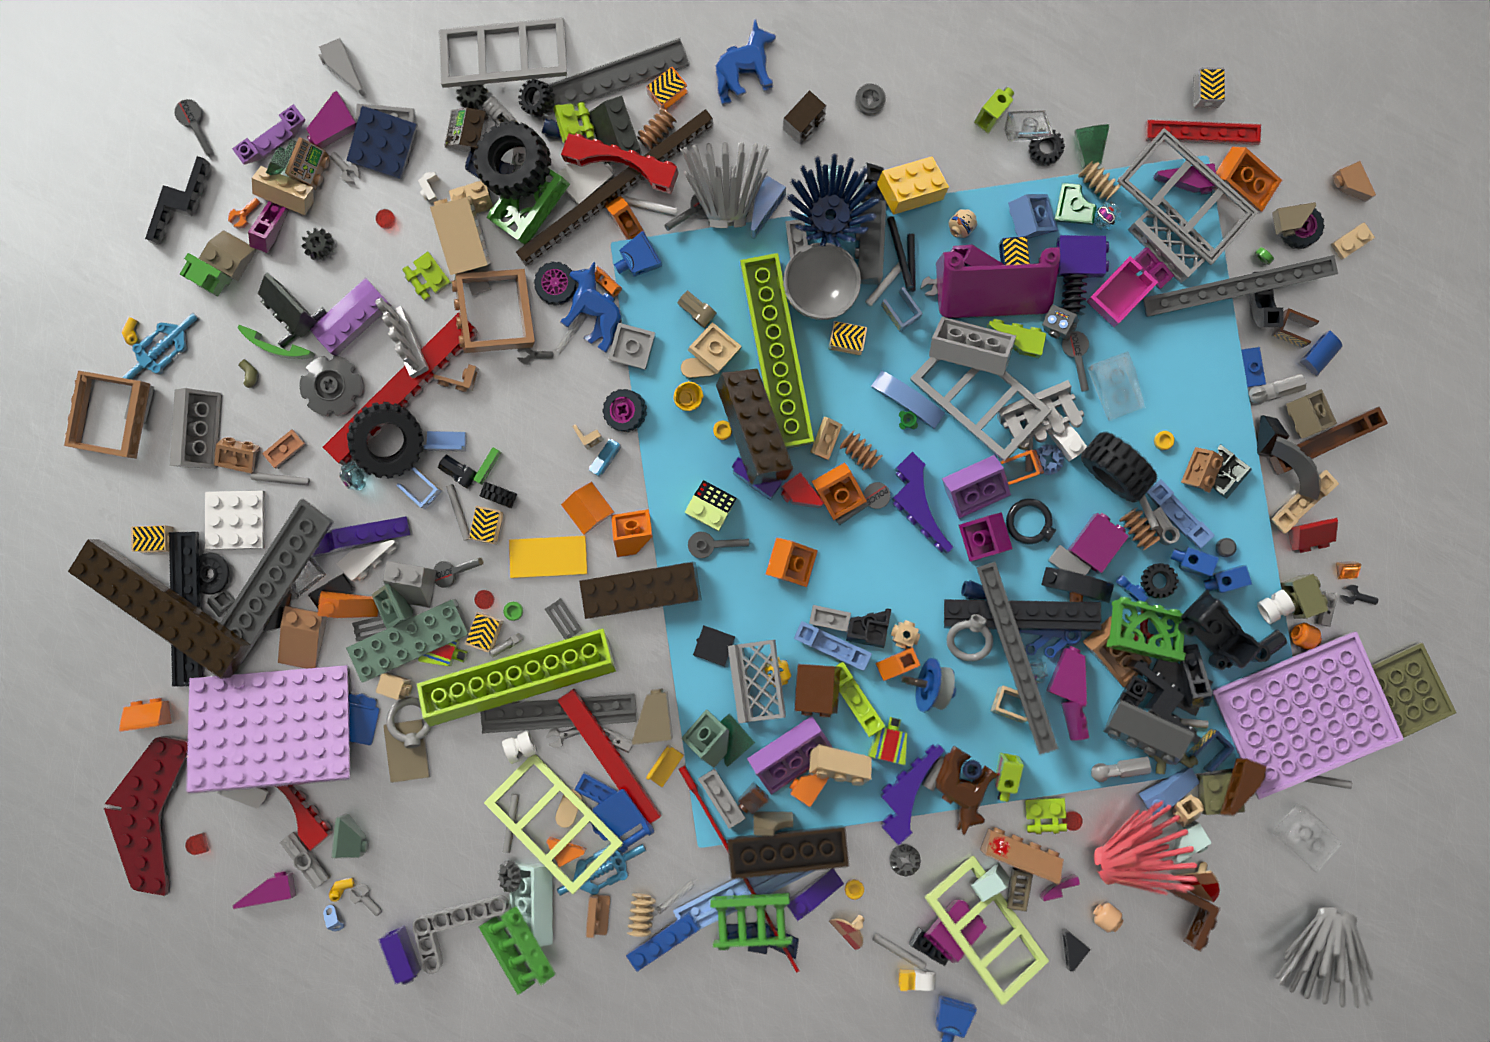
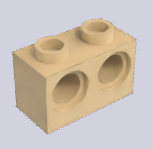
[375,673,412,700]

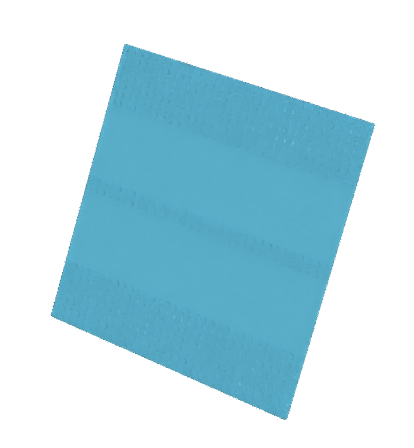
[611,155,1293,848]

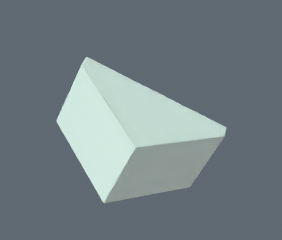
[971,863,1010,902]

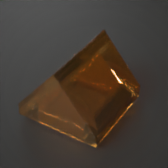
[1336,561,1362,579]

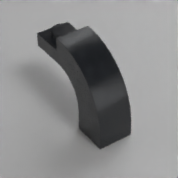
[1250,272,1283,328]
[1041,567,1114,603]

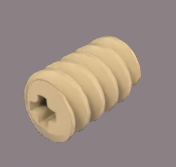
[1078,161,1121,202]
[627,893,656,937]

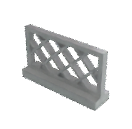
[1128,198,1214,283]
[728,640,786,723]

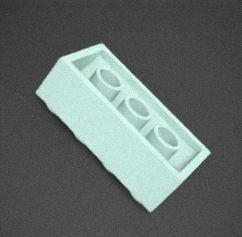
[510,863,553,946]

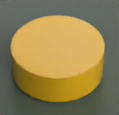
[713,420,732,440]
[1154,431,1175,450]
[844,879,864,900]

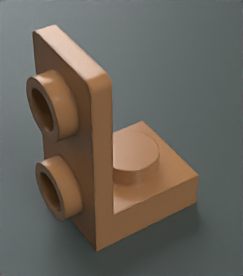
[433,364,479,392]

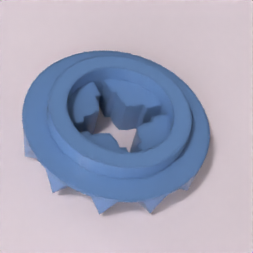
[1036,444,1064,475]

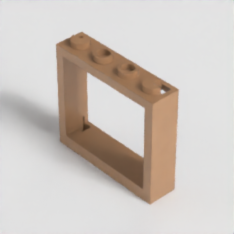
[452,269,535,353]
[64,370,150,459]

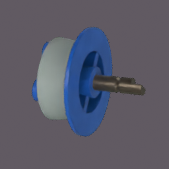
[901,658,956,712]

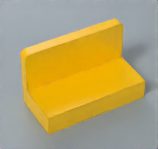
[646,744,684,787]

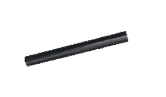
[887,216,914,289]

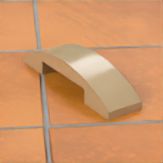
[1271,470,1339,534]

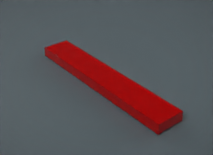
[1146,120,1261,145]

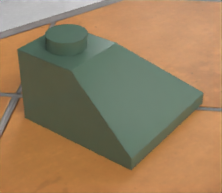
[372,584,414,629]
[681,709,729,768]
[331,814,368,858]

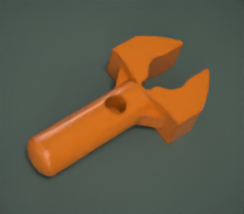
[228,198,260,228]

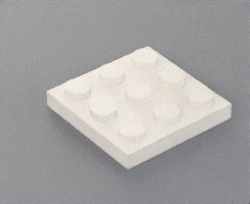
[205,491,265,549]

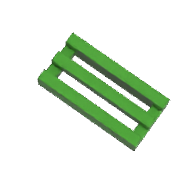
[474,447,502,485]

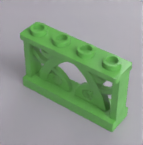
[487,164,570,245]
[1107,597,1185,663]

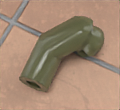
[238,359,258,388]
[1179,754,1198,768]

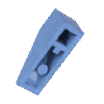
[751,176,786,239]
[1139,767,1200,816]

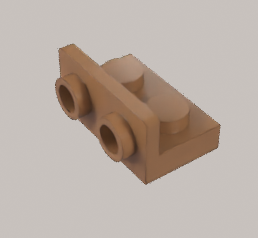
[214,437,260,474]
[1181,447,1224,493]
[586,894,610,938]

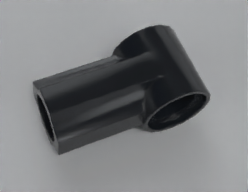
[437,454,477,489]
[1251,630,1287,662]

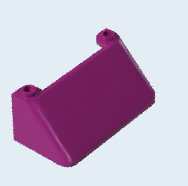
[936,247,1060,318]

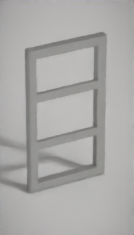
[439,18,567,88]
[1117,128,1258,265]
[910,357,1052,462]

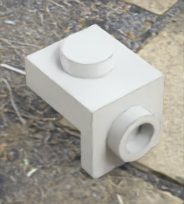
[418,172,439,205]

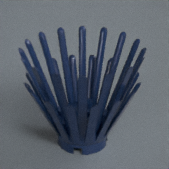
[787,154,879,247]

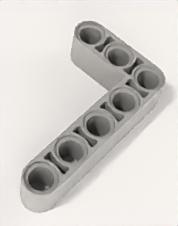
[413,895,509,974]

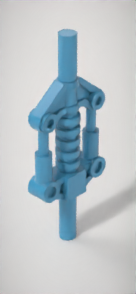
[122,313,198,380]
[557,844,646,896]

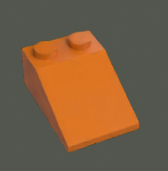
[1216,147,1282,212]

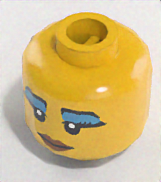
[764,657,791,687]

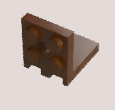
[1165,882,1221,952]

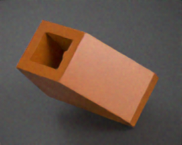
[875,647,920,681]

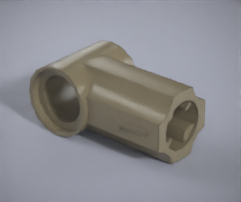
[677,290,717,328]

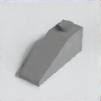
[319,38,366,96]

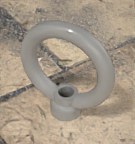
[947,614,993,661]
[386,697,432,748]

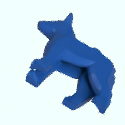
[716,19,776,105]
[560,262,621,353]

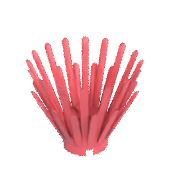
[1094,801,1197,895]

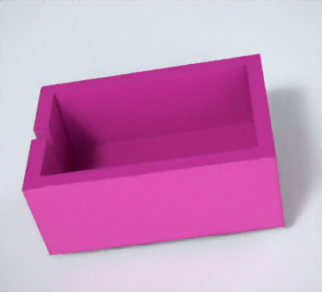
[1086,256,1158,327]

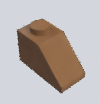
[1333,161,1376,201]

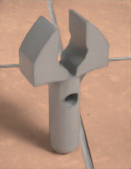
[330,152,360,183]
[920,276,938,296]
[489,633,523,657]
[546,727,580,748]
[350,884,381,916]

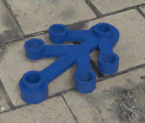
[1019,630,1082,658]

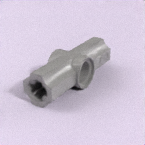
[280,832,329,889]

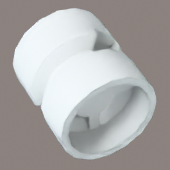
[1257,590,1295,624]
[502,731,537,764]

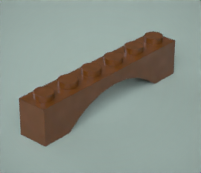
[1269,406,1388,475]

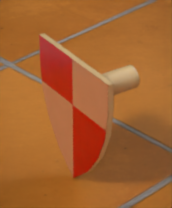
[1176,862,1220,902]
[829,915,865,950]

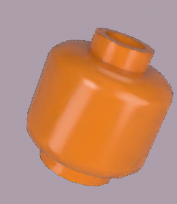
[1291,622,1322,650]

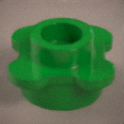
[899,411,918,430]

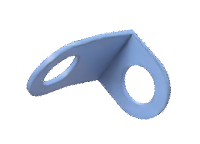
[323,905,344,931]

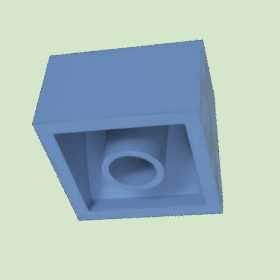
[1008,194,1058,239]

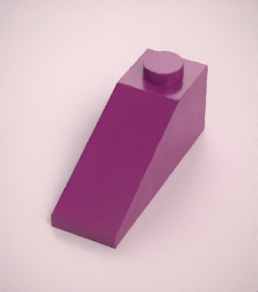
[1153,163,1216,195]
[248,201,289,253]
[233,870,296,909]

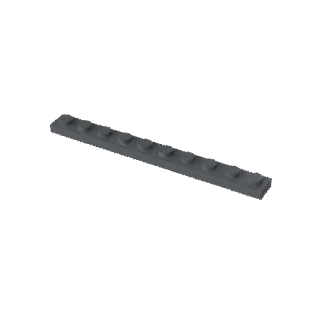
[1143,255,1338,317]
[976,562,1058,755]

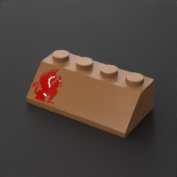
[980,827,1064,884]

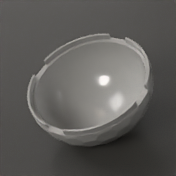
[783,243,861,320]

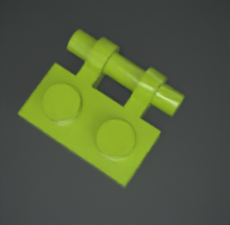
[553,102,595,143]
[402,251,451,301]
[1025,798,1067,835]

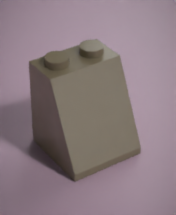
[632,688,673,745]

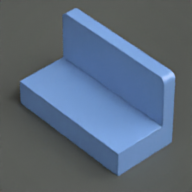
[424,431,466,452]

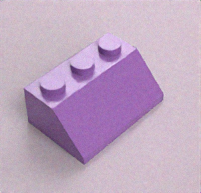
[942,455,1011,518]

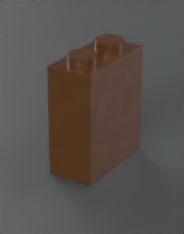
[795,664,841,717]

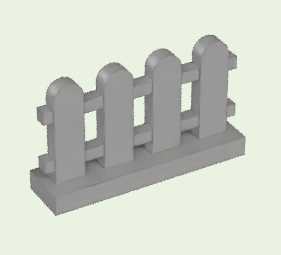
[375,297,429,378]
[997,380,1084,450]

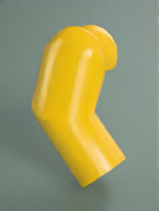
[122,317,138,345]
[329,878,355,902]

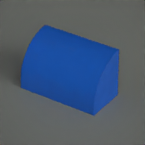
[1300,331,1342,376]

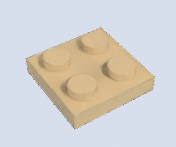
[688,322,742,374]

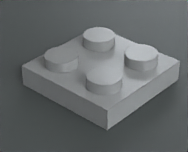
[608,323,656,370]

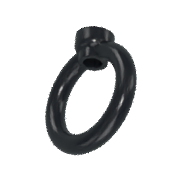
[1006,499,1056,544]

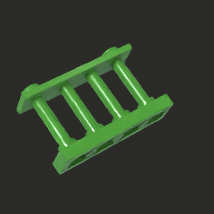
[710,893,793,950]
[479,906,556,995]

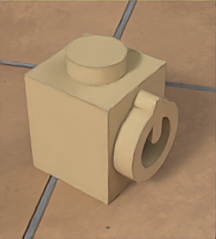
[1172,794,1204,828]

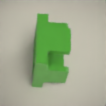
[180,253,232,297]

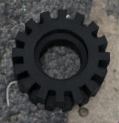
[518,79,555,116]
[1028,128,1065,166]
[479,482,517,508]
[1140,563,1179,598]

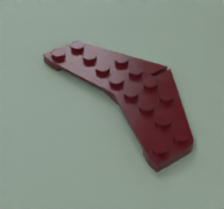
[104,736,188,896]

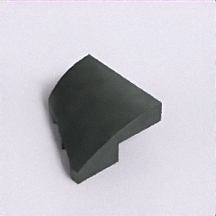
[1212,444,1252,499]

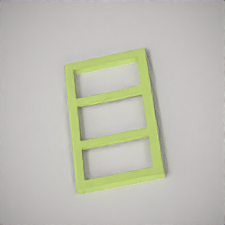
[484,755,623,895]
[925,856,1049,1005]

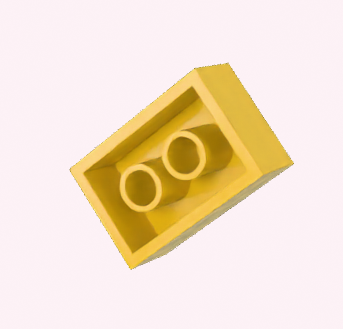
[877,156,949,215]

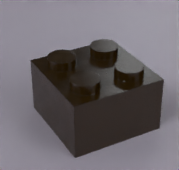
[783,90,827,144]

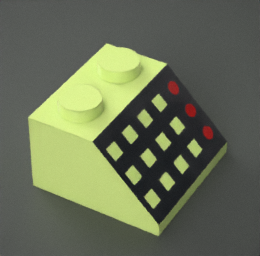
[685,480,737,532]

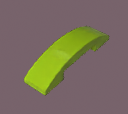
[837,662,886,737]

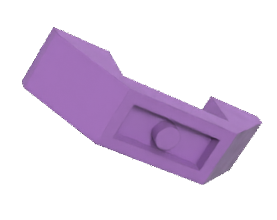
[232,104,305,165]

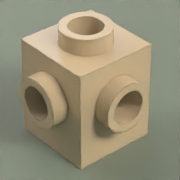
[891,620,920,649]

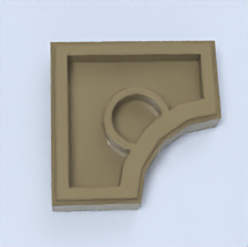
[754,811,793,836]

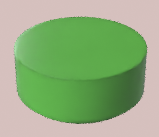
[1255,247,1274,265]
[503,602,523,621]

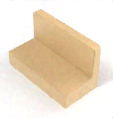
[572,424,604,450]

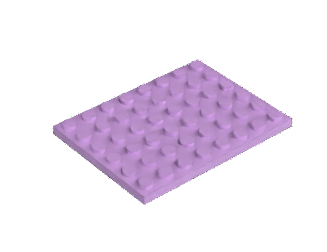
[1212,631,1404,799]
[187,665,350,794]

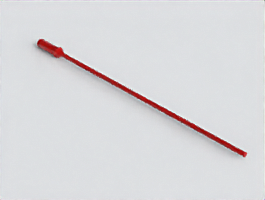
[678,765,800,973]

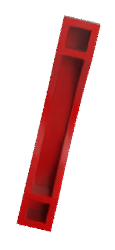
[561,134,679,194]
[275,785,333,850]

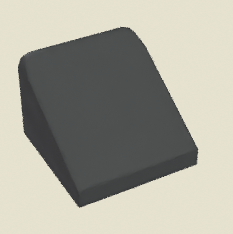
[207,588,235,616]

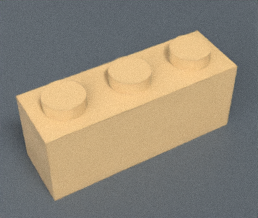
[252,166,313,215]
[809,745,872,786]

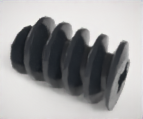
[1061,274,1088,316]

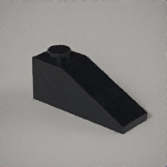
[1180,644,1213,709]

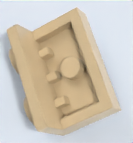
[449,181,494,213]

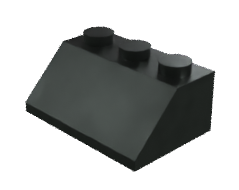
[589,96,642,165]
[258,272,317,337]

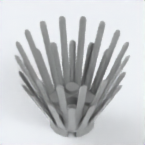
[681,142,770,228]
[1276,907,1373,1008]

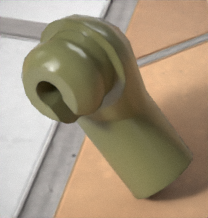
[1148,755,1167,774]

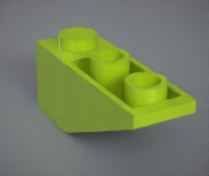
[987,319,1046,358]

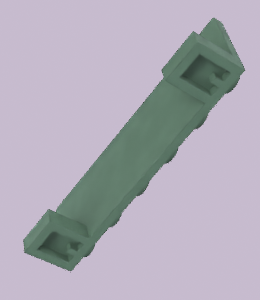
[346,599,468,683]

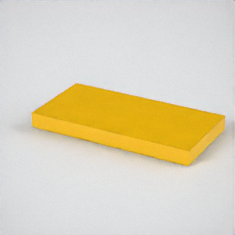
[509,536,588,578]

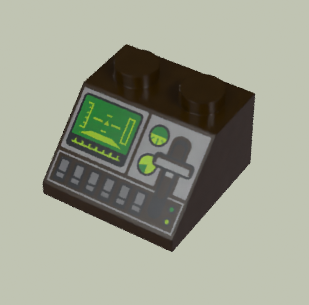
[444,108,489,152]

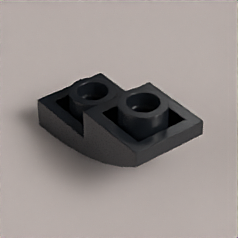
[308,573,354,609]
[1113,675,1151,709]
[909,928,948,966]

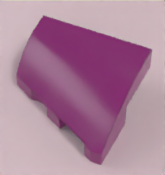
[1061,700,1089,740]

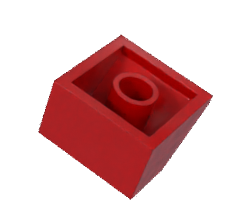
[781,472,824,508]
[1288,518,1338,553]

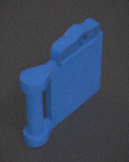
[349,693,380,745]
[590,789,655,853]

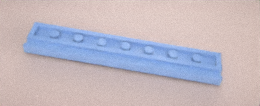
[673,870,816,929]

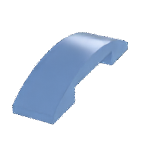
[871,371,945,429]
[1147,479,1215,549]
[794,621,872,671]

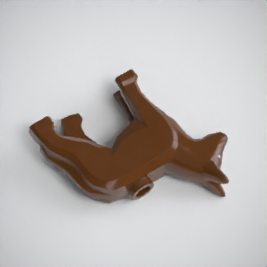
[936,746,998,835]

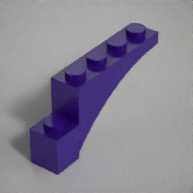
[892,452,953,553]
[311,516,410,558]
[880,744,945,846]

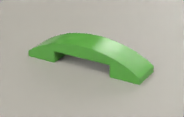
[238,325,315,359]

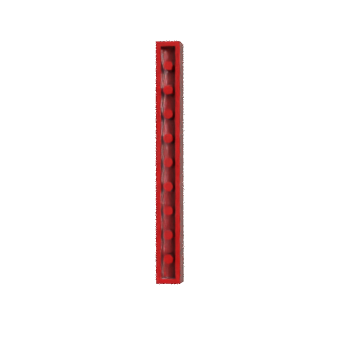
[322,313,477,465]

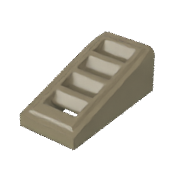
[1007,867,1033,912]

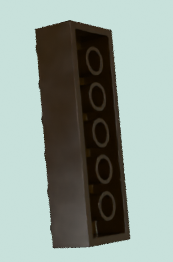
[716,369,794,485]
[579,562,702,619]
[727,825,849,879]

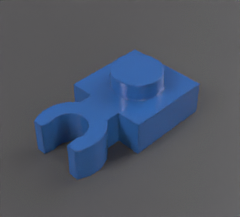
[1115,575,1148,602]

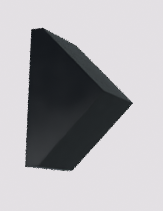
[1257,415,1289,456]
[1062,929,1091,972]

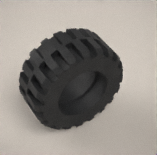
[474,121,551,200]
[347,402,424,479]
[1081,432,1157,503]

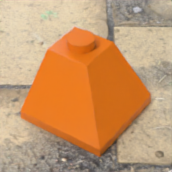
[611,509,652,557]

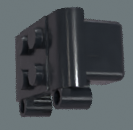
[1178,589,1262,670]

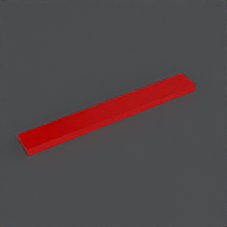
[557,689,662,824]

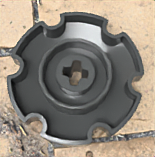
[299,355,363,417]

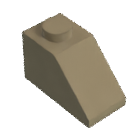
[1272,202,1316,237]

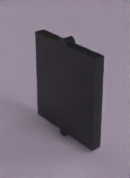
[693,625,735,666]

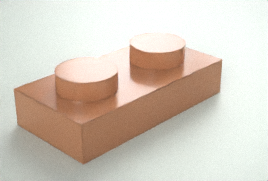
[262,429,306,469]

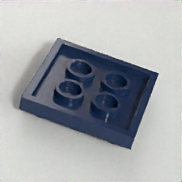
[346,106,418,179]

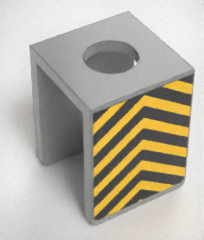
[1194,67,1225,108]

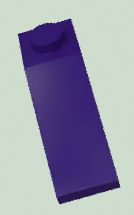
[786,868,844,921]

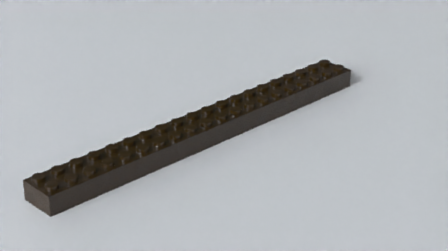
[516,109,713,266]

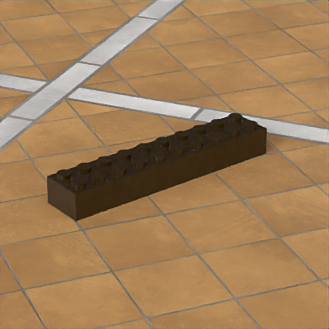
[68,539,251,679]

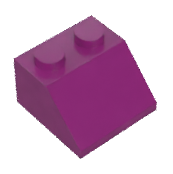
[959,512,1013,562]

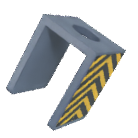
[881,287,923,332]

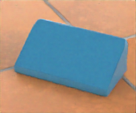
[589,439,621,477]

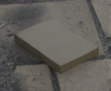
[383,719,430,783]

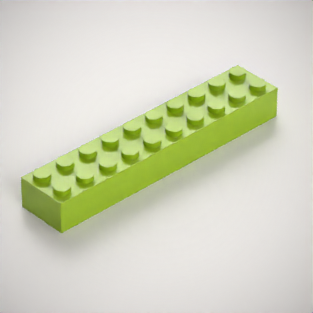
[740,253,814,449]
[417,628,616,727]

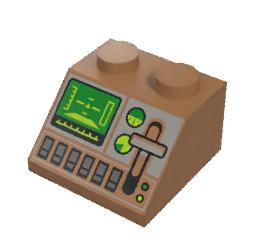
[285,137,330,190]

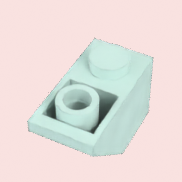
[1172,821,1211,863]

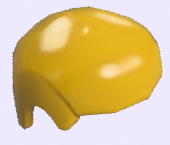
[673,382,704,411]

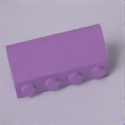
[310,278,392,356]
[747,716,833,795]

